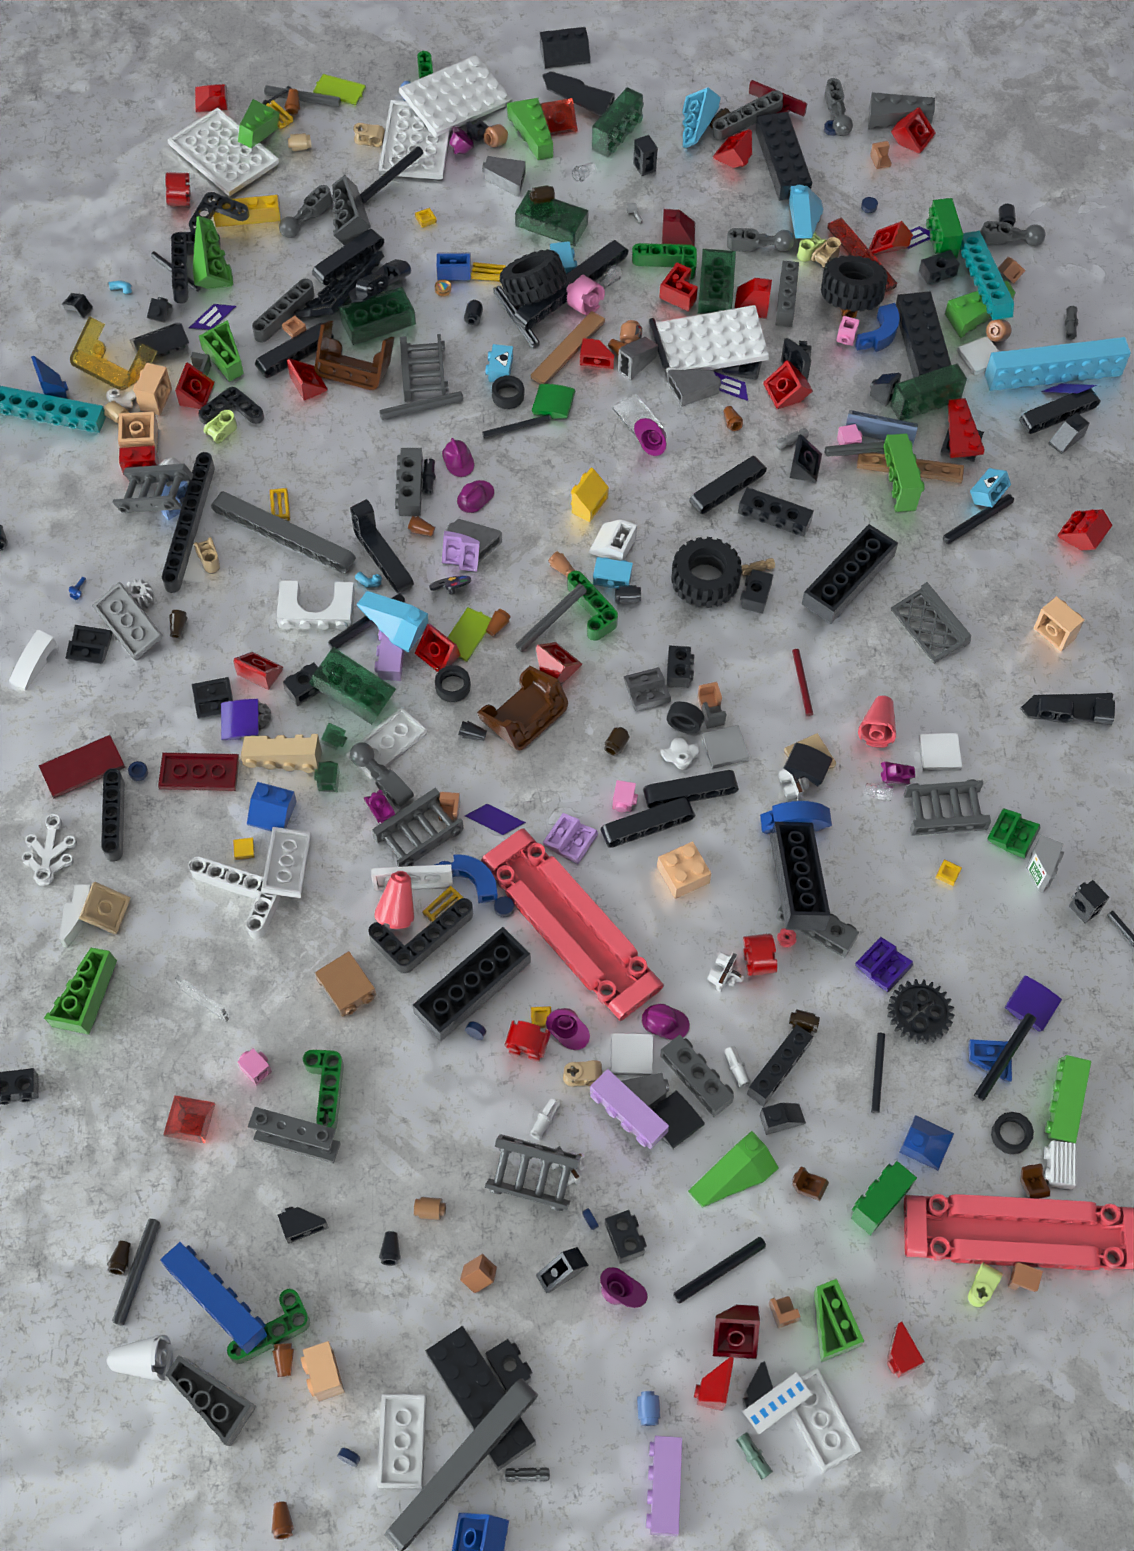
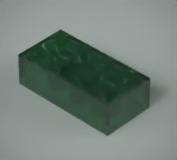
[592,87,644,158]
[515,190,588,247]
[698,249,736,314]
[339,287,416,345]
[890,363,967,420]
[309,647,396,725]

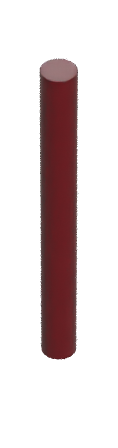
[792,649,813,717]

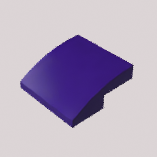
[221,699,259,740]
[855,937,913,992]
[1005,976,1062,1032]

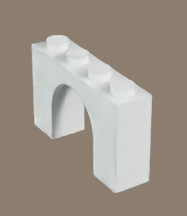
[276,581,355,630]

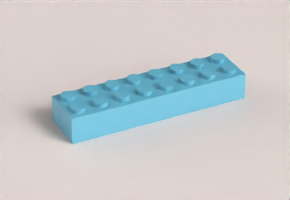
[985,337,1131,391]

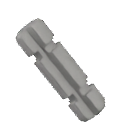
[776,428,809,449]

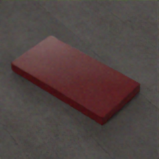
[38,735,125,799]
[158,752,240,791]

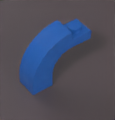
[855,303,900,352]
[760,801,832,834]
[434,854,498,903]

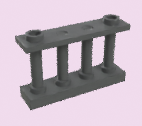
[400,334,449,402]
[112,463,194,513]
[904,779,991,836]
[372,787,464,867]
[247,1107,341,1163]
[485,1134,581,1211]

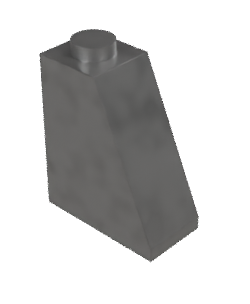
[482,156,526,197]
[618,337,658,380]
[667,370,721,407]
[446,519,502,563]
[620,1073,669,1128]

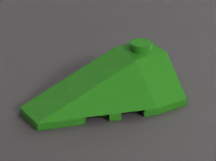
[193,216,234,289]
[688,1131,779,1208]

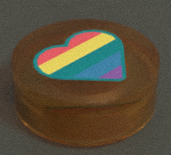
[435,280,451,296]

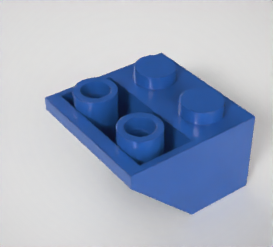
[436,252,471,280]

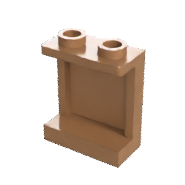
[314,951,376,1017]

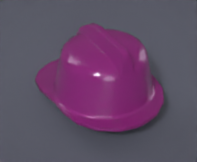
[449,126,474,154]
[634,418,667,456]
[442,438,475,477]
[457,480,494,513]
[641,1003,690,1040]
[546,1008,590,1050]
[600,1267,648,1308]

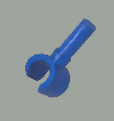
[69,577,86,600]

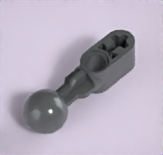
[824,78,853,136]
[279,185,333,238]
[980,221,1046,246]
[727,228,795,252]
[350,742,414,809]

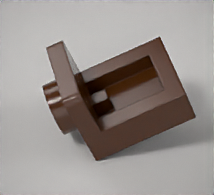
[1020,1164,1050,1199]
[792,1166,829,1201]

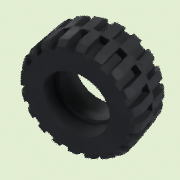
[499,249,567,306]
[821,255,888,312]
[671,537,742,608]

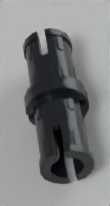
[422,458,436,495]

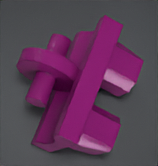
[881,762,915,785]
[364,790,396,823]

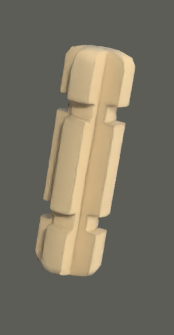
[741,558,775,576]

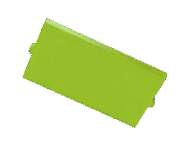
[313,74,366,105]
[448,607,491,662]

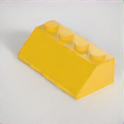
[213,195,281,227]

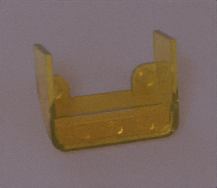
[70,316,157,391]

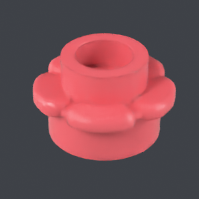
[777,928,797,947]

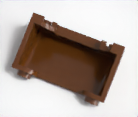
[477,666,568,750]

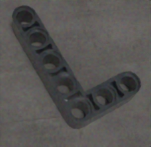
[171,232,221,303]
[350,499,414,593]
[368,898,473,973]

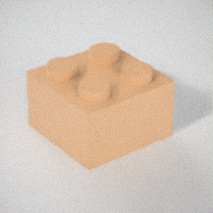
[133,363,172,416]
[118,412,158,451]
[1034,596,1084,651]
[657,841,711,899]
[301,1341,345,1401]

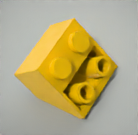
[571,468,609,522]

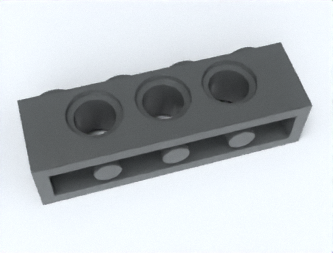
[775,260,799,327]
[395,448,423,516]
[776,904,859,958]
[660,1035,734,1117]

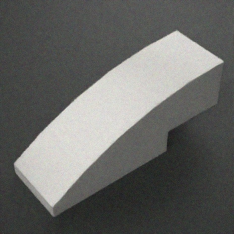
[10,629,57,691]
[59,885,91,948]

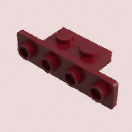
[749,80,807,117]

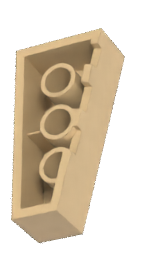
[240,734,322,773]

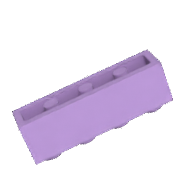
[374,630,404,681]
[590,1069,669,1149]
[646,1436,682,1537]

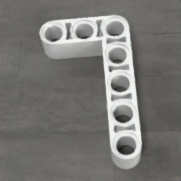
[188,857,282,939]

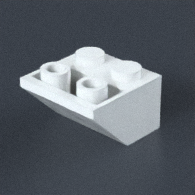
[589,519,637,561]

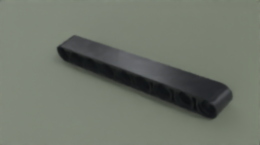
[513,240,629,330]
[162,452,215,593]

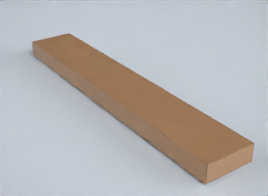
[531,311,605,384]
[857,453,964,483]

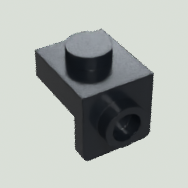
[466,120,490,142]
[147,297,172,323]

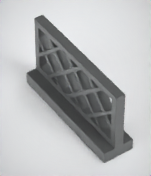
[891,582,971,664]

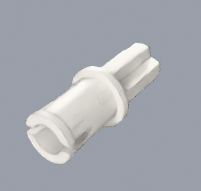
[724,1046,751,1088]
[530,1099,560,1140]

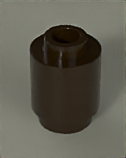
[529,185,555,205]
[604,727,630,756]
[789,1009,820,1034]

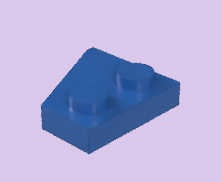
[969,1039,1012,1082]

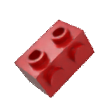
[119,445,159,475]

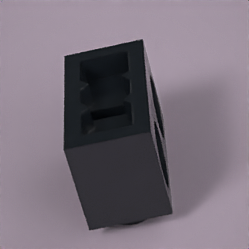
[633,135,658,176]
[666,645,694,688]
[0,1068,39,1105]
[605,1210,647,1264]

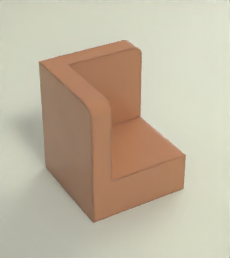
[870,141,892,169]
[998,257,1026,283]
[282,316,307,338]
[697,682,722,710]
[439,792,460,822]
[460,1254,497,1293]
[1008,1262,1043,1292]
[769,1296,801,1328]

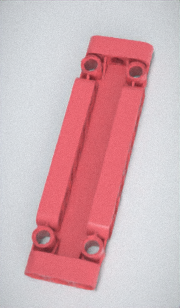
[481,828,664,1021]
[904,1194,1134,1271]

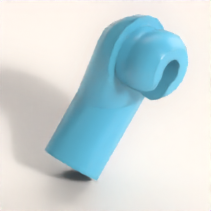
[109,280,132,294]
[355,572,382,588]

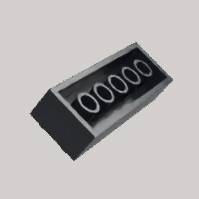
[755,112,812,201]
[896,291,953,387]
[802,524,898,624]
[770,822,831,931]
[412,927,531,1041]
[425,1326,536,1471]

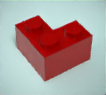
[659,263,698,312]

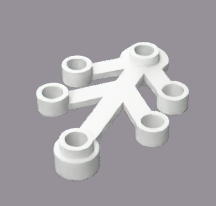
[21,813,77,886]

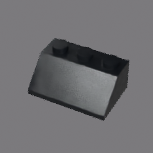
[540,27,591,69]
[130,322,189,362]

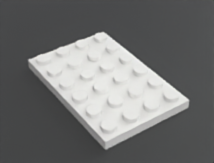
[399,55,513,137]
[378,100,450,179]
[168,108,279,197]
[656,305,769,376]

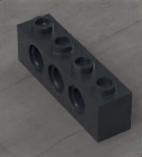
[738,487,814,537]
[747,1024,814,1107]

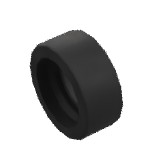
[492,375,524,409]
[435,665,471,702]
[666,701,704,734]
[991,1112,1034,1155]

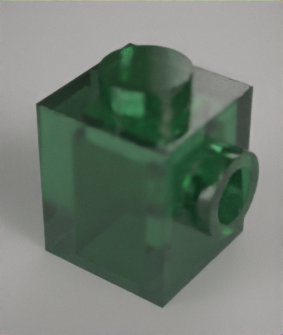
[320,723,348,750]
[314,761,340,792]

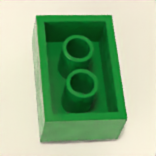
[926,198,964,258]
[851,1161,917,1236]

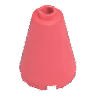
[858,696,896,748]
[374,871,414,929]

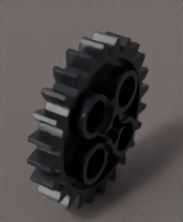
[887,979,955,1044]

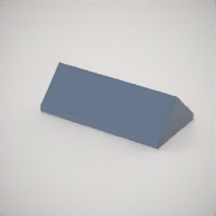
[846,410,918,446]

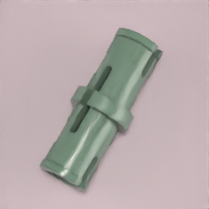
[736,1432,773,1480]

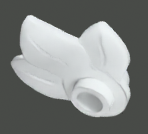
[106,381,136,408]
[661,738,699,769]

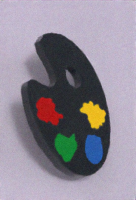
[429,576,471,595]

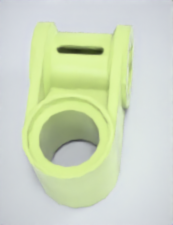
[797,232,827,262]
[203,410,237,443]
[968,1262,1003,1308]

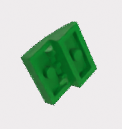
[532,384,576,419]
[987,808,1040,859]

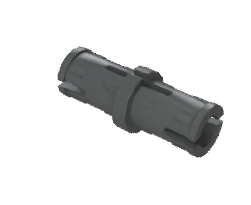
[1065,306,1078,340]

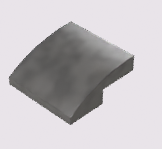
[624,667,671,711]

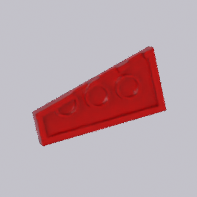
[948,398,985,458]

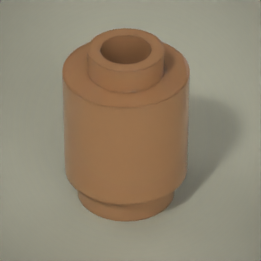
[414,1197,446,1220]

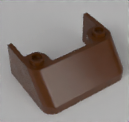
[314,320,395,390]

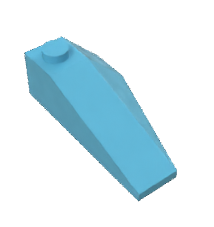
[683,87,721,148]
[789,185,823,238]
[357,591,429,652]

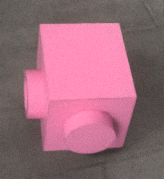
[836,316,860,346]
[837,424,862,445]
[612,780,638,812]
[238,1048,272,1085]

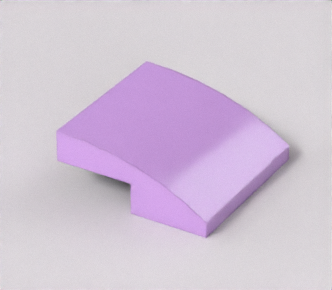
[442,531,480,572]
[543,813,598,864]

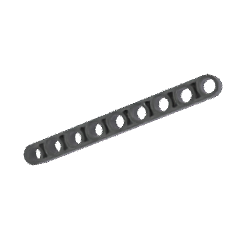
[211,491,356,573]
[384,1378,538,1551]

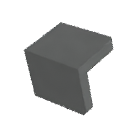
[191,352,212,377]
[702,702,726,729]

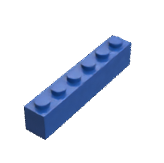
[160,1242,267,1354]

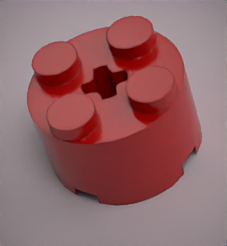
[165,172,191,207]
[743,933,777,976]
[504,1021,551,1062]

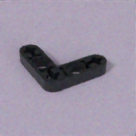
[189,192,249,235]
[198,387,264,424]

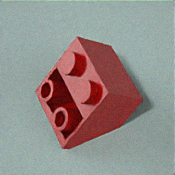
[1058,509,1113,550]

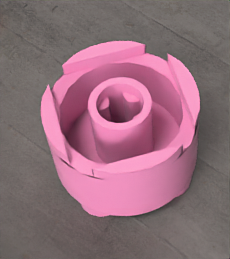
[566,275,605,315]

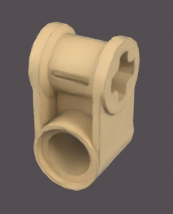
[353,123,385,147]
[811,237,841,268]
[193,537,220,573]
[563,1060,602,1087]

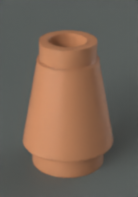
[548,551,575,577]

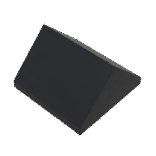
[790,434,822,482]

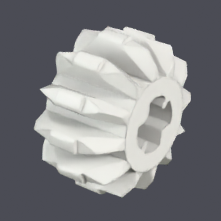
[125,579,154,608]

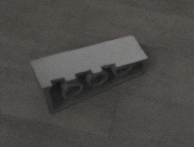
[868,92,935,130]
[332,175,371,245]
[166,1355,256,1446]

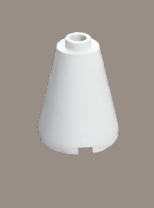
[107,1335,173,1381]

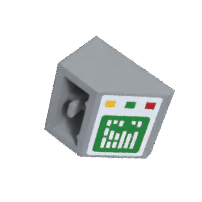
[1026,835,1064,893]

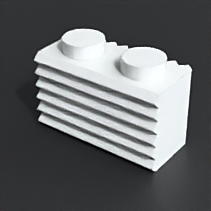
[1043,1141,1077,1190]

